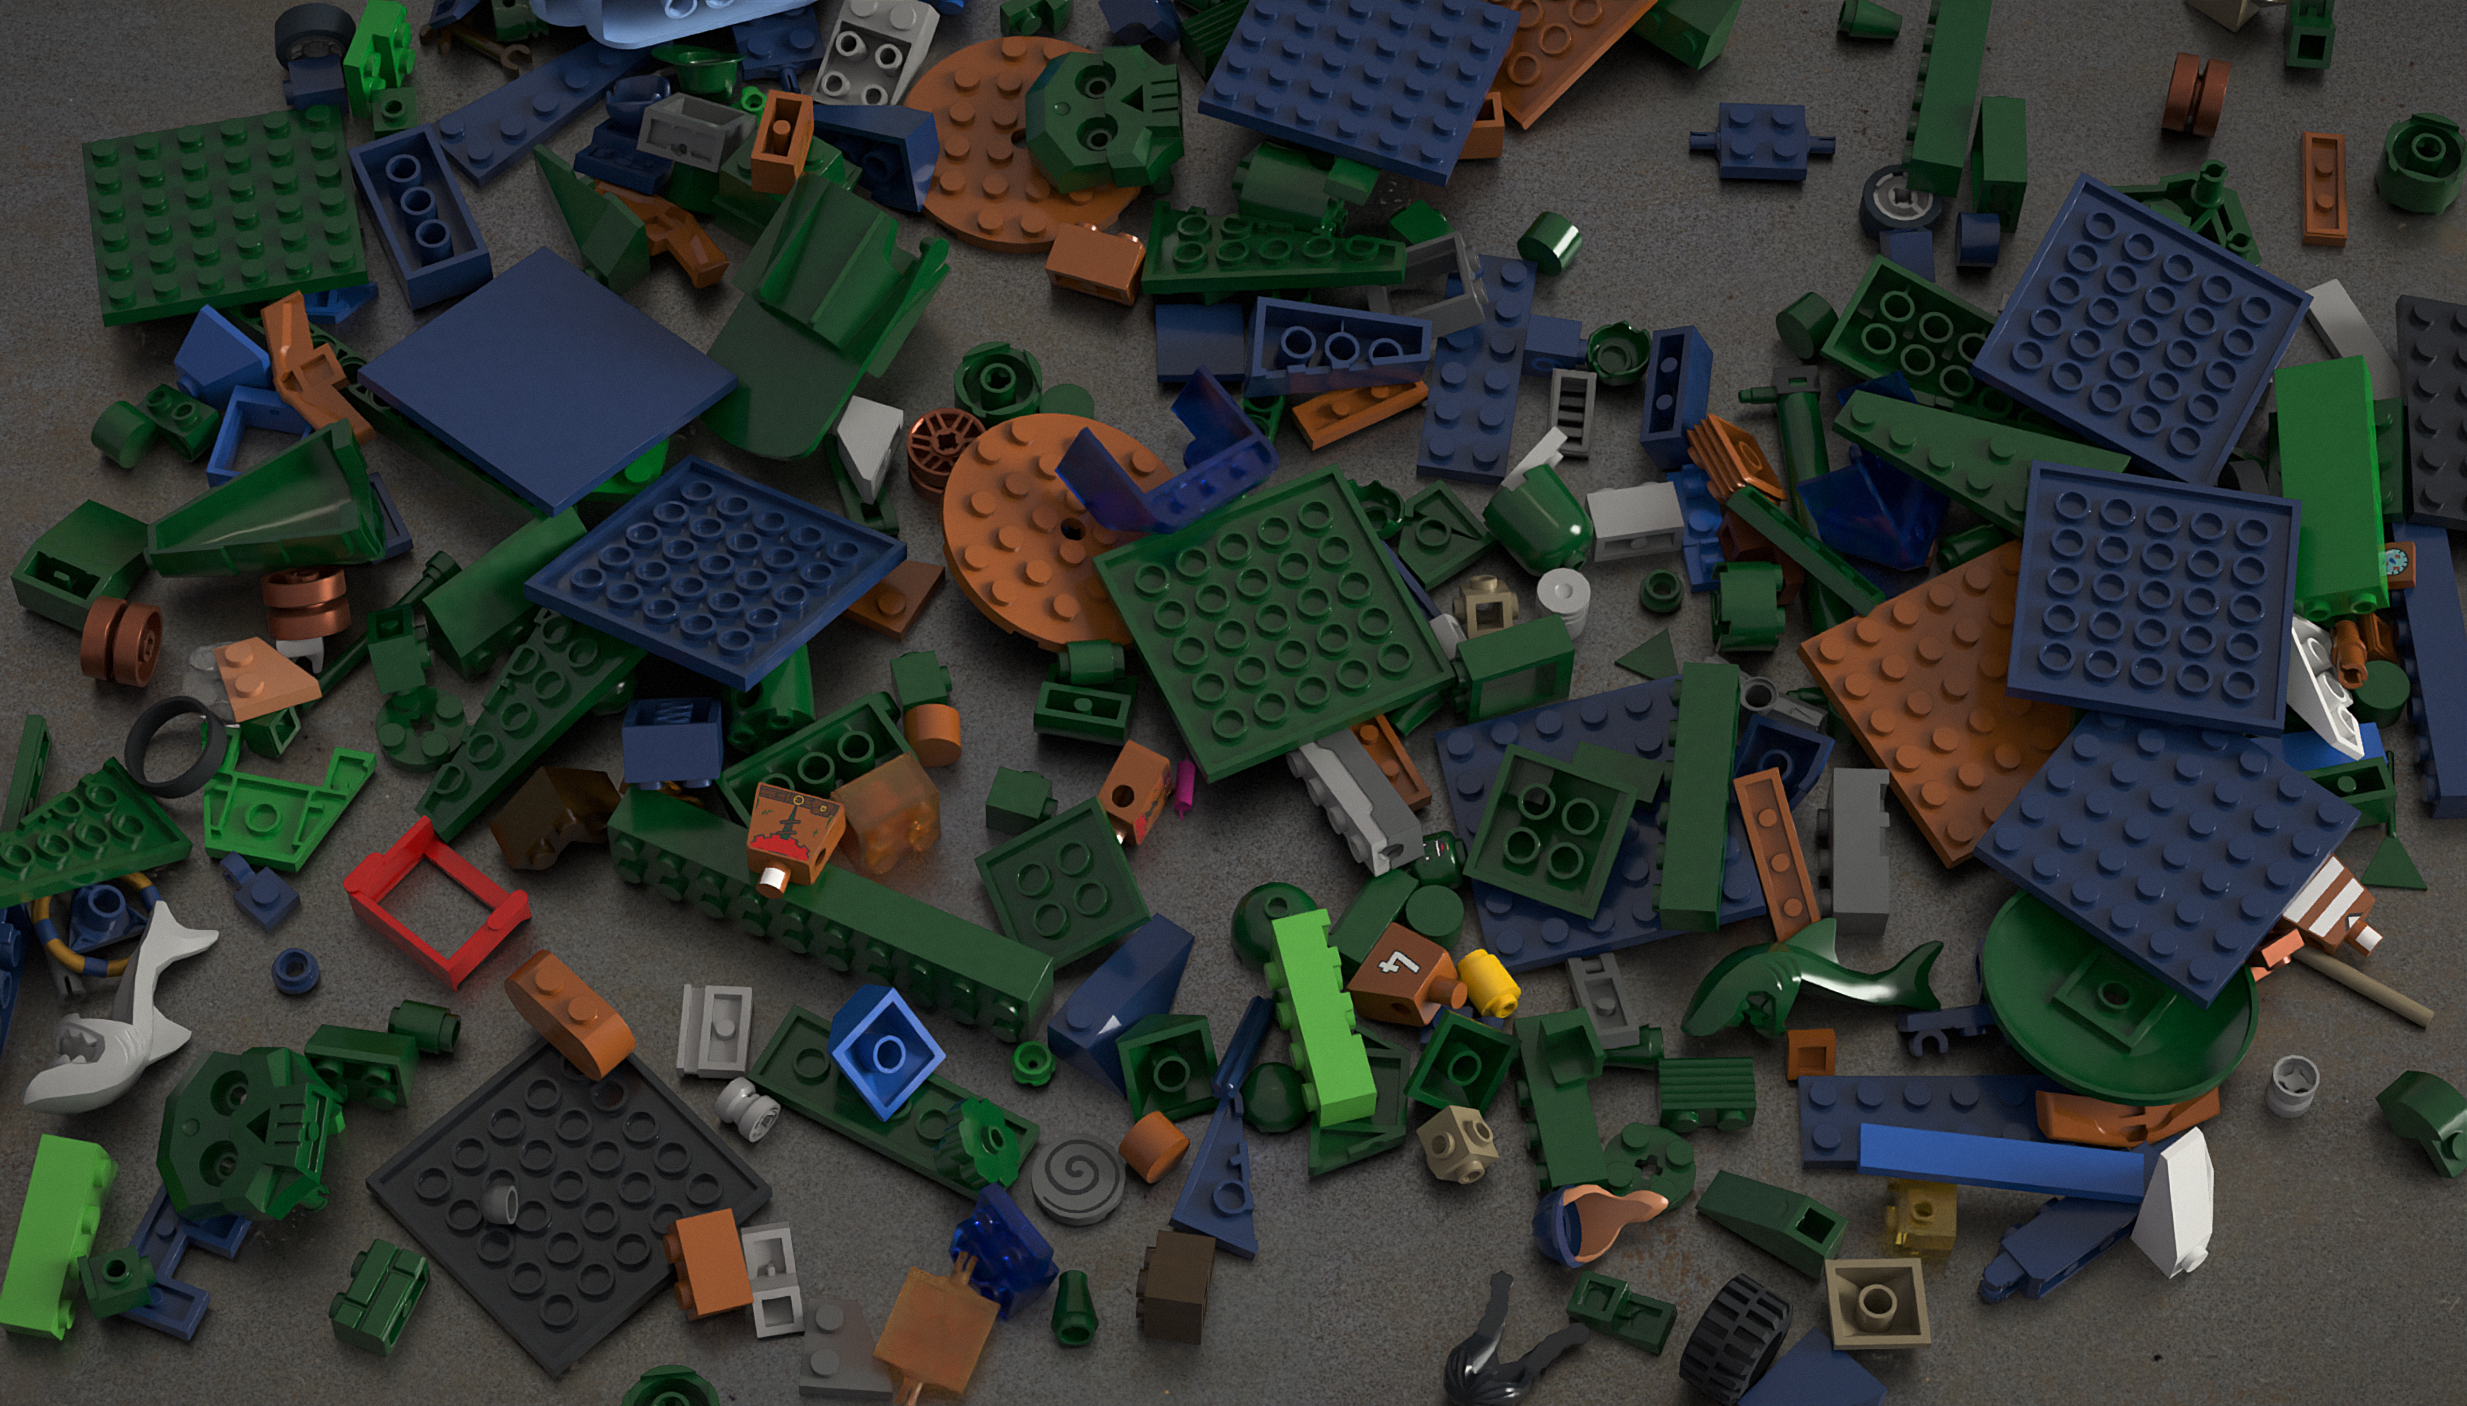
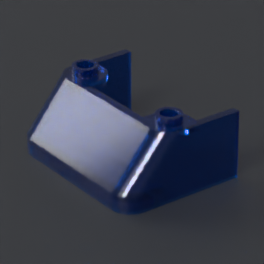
[1054,365,1280,535]
[1796,371,1951,571]

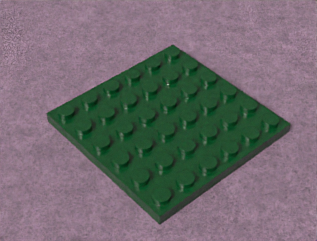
[82,104,369,327]
[1092,462,1456,784]

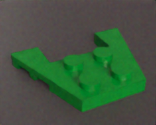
[200,722,377,873]

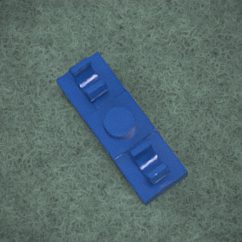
[1665,464,1725,593]

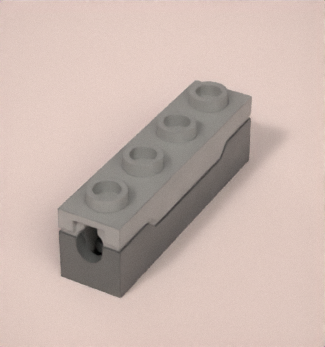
[1286,728,1425,877]

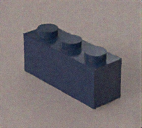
[1639,325,1714,470]

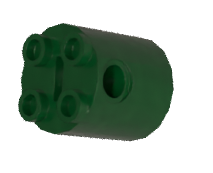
[1231,139,1348,237]
[720,643,817,756]

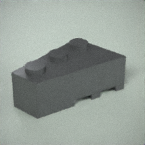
[1816,768,1889,936]

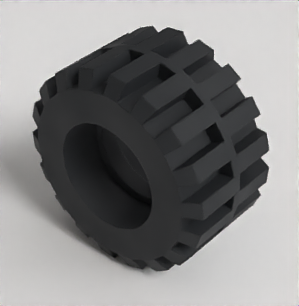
[1679,1273,1794,1406]

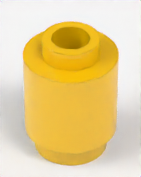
[1455,949,1521,1019]

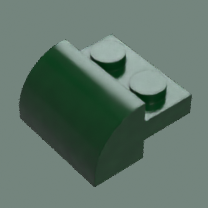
[1033,662,1140,747]

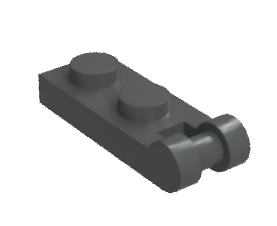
[1565,952,1639,1050]

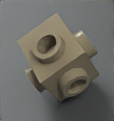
[1452,575,1519,640]
[1416,1105,1499,1184]

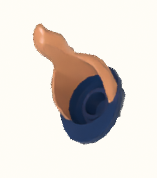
[1532,1184,1669,1269]

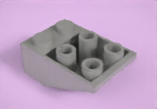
[810,0,940,106]

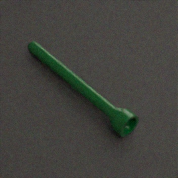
[295,550,462,711]

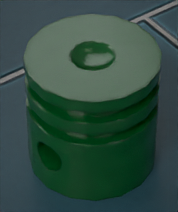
[490,0,549,43]

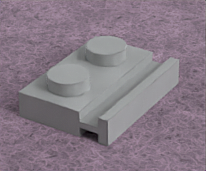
[1484,426,1568,509]
[676,984,753,1079]

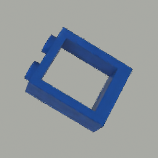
[206,385,316,488]

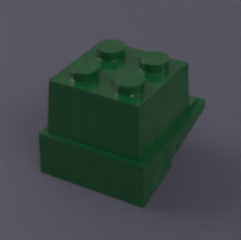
[711,126,863,248]

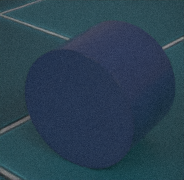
[1955,212,2000,268]

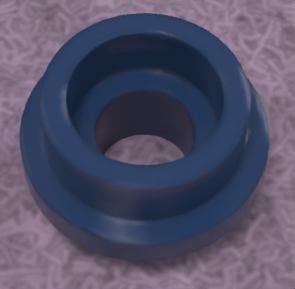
[271,948,319,994]

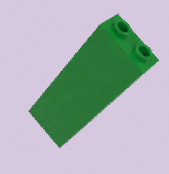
[2274,355,2390,622]

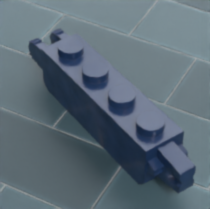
[1978,1135,2180,1304]

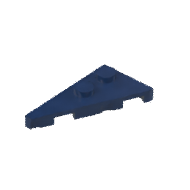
[1168,1090,1258,1261]

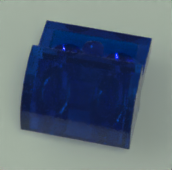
[948,1181,1060,1321]

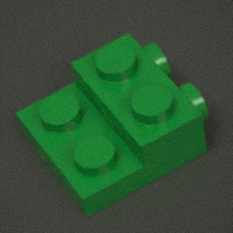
[343,0,415,119]

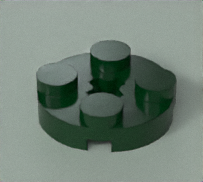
[375,686,468,774]
[1603,1122,1696,1218]

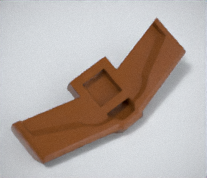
[594,178,730,289]
[260,290,377,446]
[2035,1086,2220,1150]

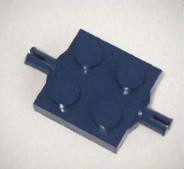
[728,3,826,94]
[1689,102,1836,181]

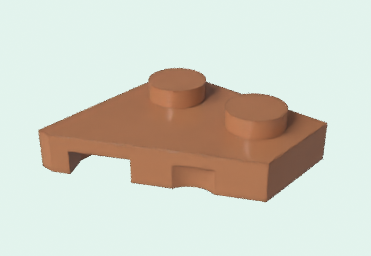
[213,636,322,723]

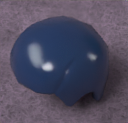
[606,75,671,130]

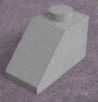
[832,395,904,505]

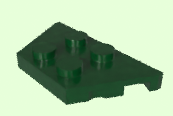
[1308,1024,1411,1176]

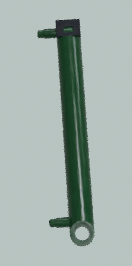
[1738,365,1858,744]

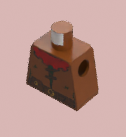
[1097,739,1175,846]
[746,782,846,899]

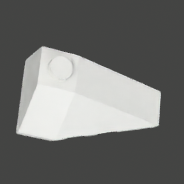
[2286,612,2365,761]
[2131,1127,2214,1279]

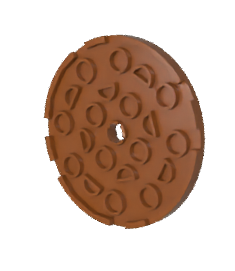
[903,36,1144,254]
[938,413,1196,653]

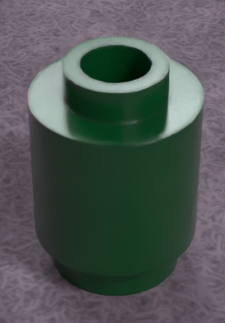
[1936,522,2005,573]
[1056,638,1125,686]
[388,999,461,1055]

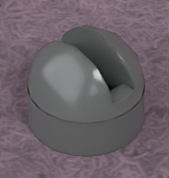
[479,1186,518,1224]

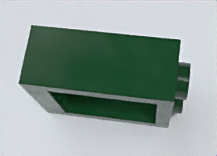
[1971,96,2027,233]
[1448,613,1575,725]

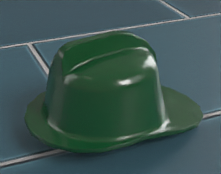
[651,45,746,102]

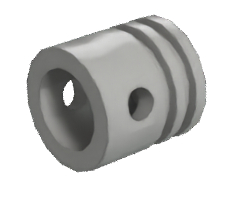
[1533,568,1591,640]

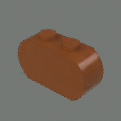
[504,949,636,1081]

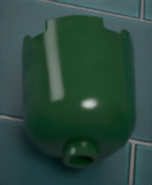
[1482,464,1594,578]

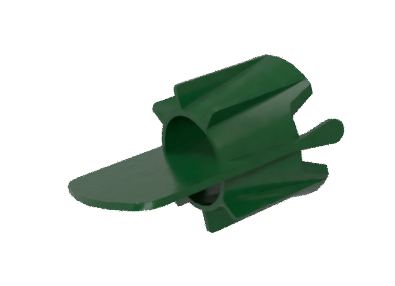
[698,172,951,461]

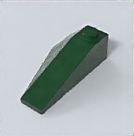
[533,143,651,296]

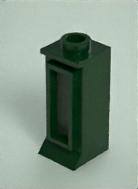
[1327,866,1419,981]

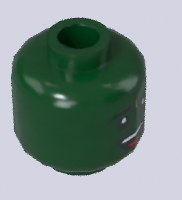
[1401,830,1468,890]

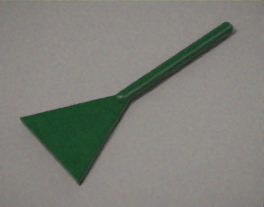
[1614,628,1738,753]
[2360,751,2428,891]

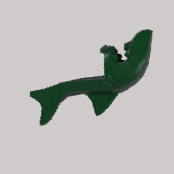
[1680,917,1944,1040]

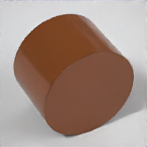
[903,704,962,767]
[1118,1111,1190,1183]

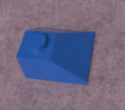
[174,304,276,411]
[827,984,946,1122]

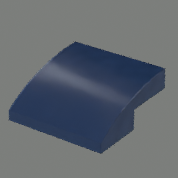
[573,118,687,195]
[1155,303,1245,382]

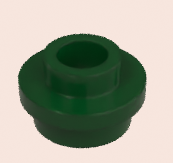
[1639,569,1684,612]

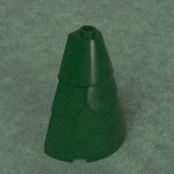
[143,417,386,578]

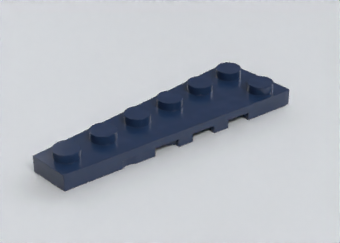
[430,39,673,189]

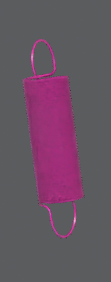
[1173,751,1195,820]

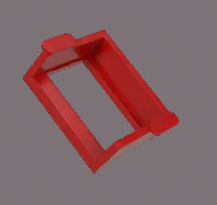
[343,815,532,992]

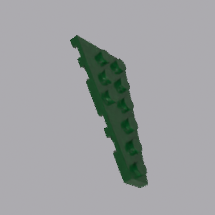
[1141,200,1407,295]
[1831,390,2132,538]

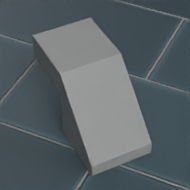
[741,1221,805,1338]

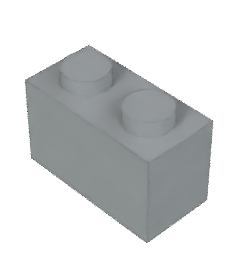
[1584,482,1685,562]

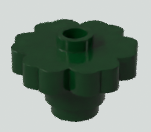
[933,1096,1021,1193]

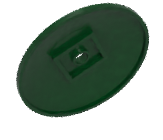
[1980,889,2259,1107]

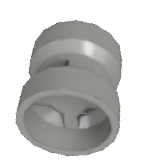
[2265,1055,2320,1118]
[714,1076,781,1142]

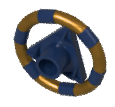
[31,871,163,979]

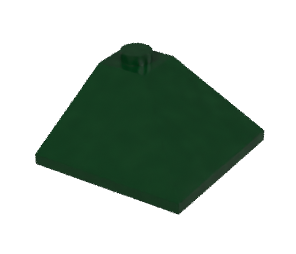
[1462,742,1641,920]

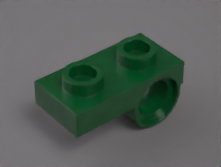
[135,383,223,462]

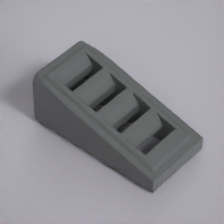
[1546,368,1597,458]

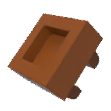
[1785,1028,1836,1080]

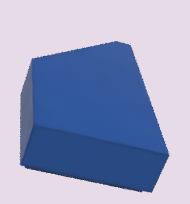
[303,281,379,324]

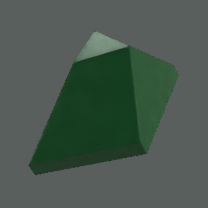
[1403,1009,1523,1118]
[1115,1013,1221,1125]

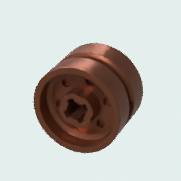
[2161,51,2231,138]
[907,408,986,505]
[260,565,352,640]
[80,595,163,687]

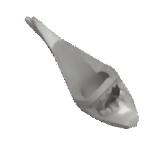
[19,901,219,1115]

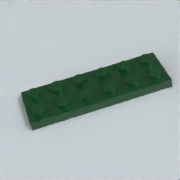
[746,1004,1041,1210]

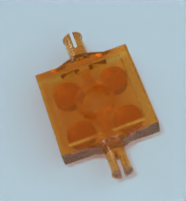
[872,1251,1001,1406]

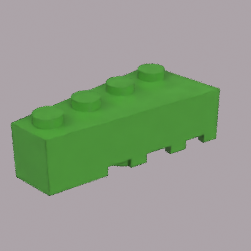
[1264,908,1377,1127]
[0,1133,119,1341]

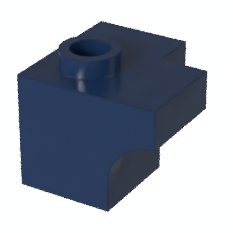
[1098,0,1182,45]

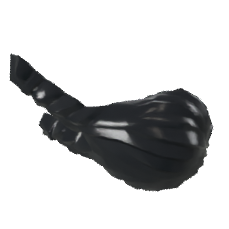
[1443,1270,1590,1406]

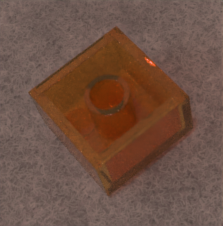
[830,751,941,878]

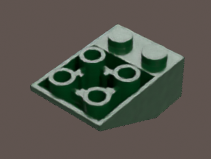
[10,499,148,632]

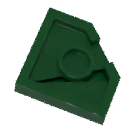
[1398,479,1496,592]

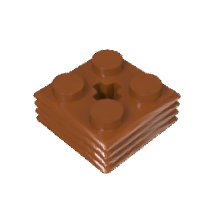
[1687,414,1787,507]

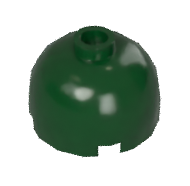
[1230,882,1318,976]

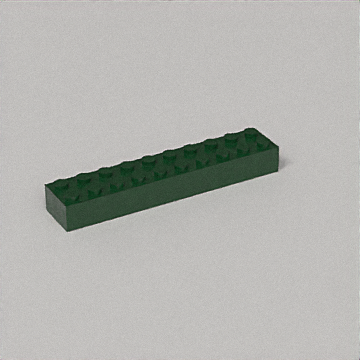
[607,783,1054,1043]

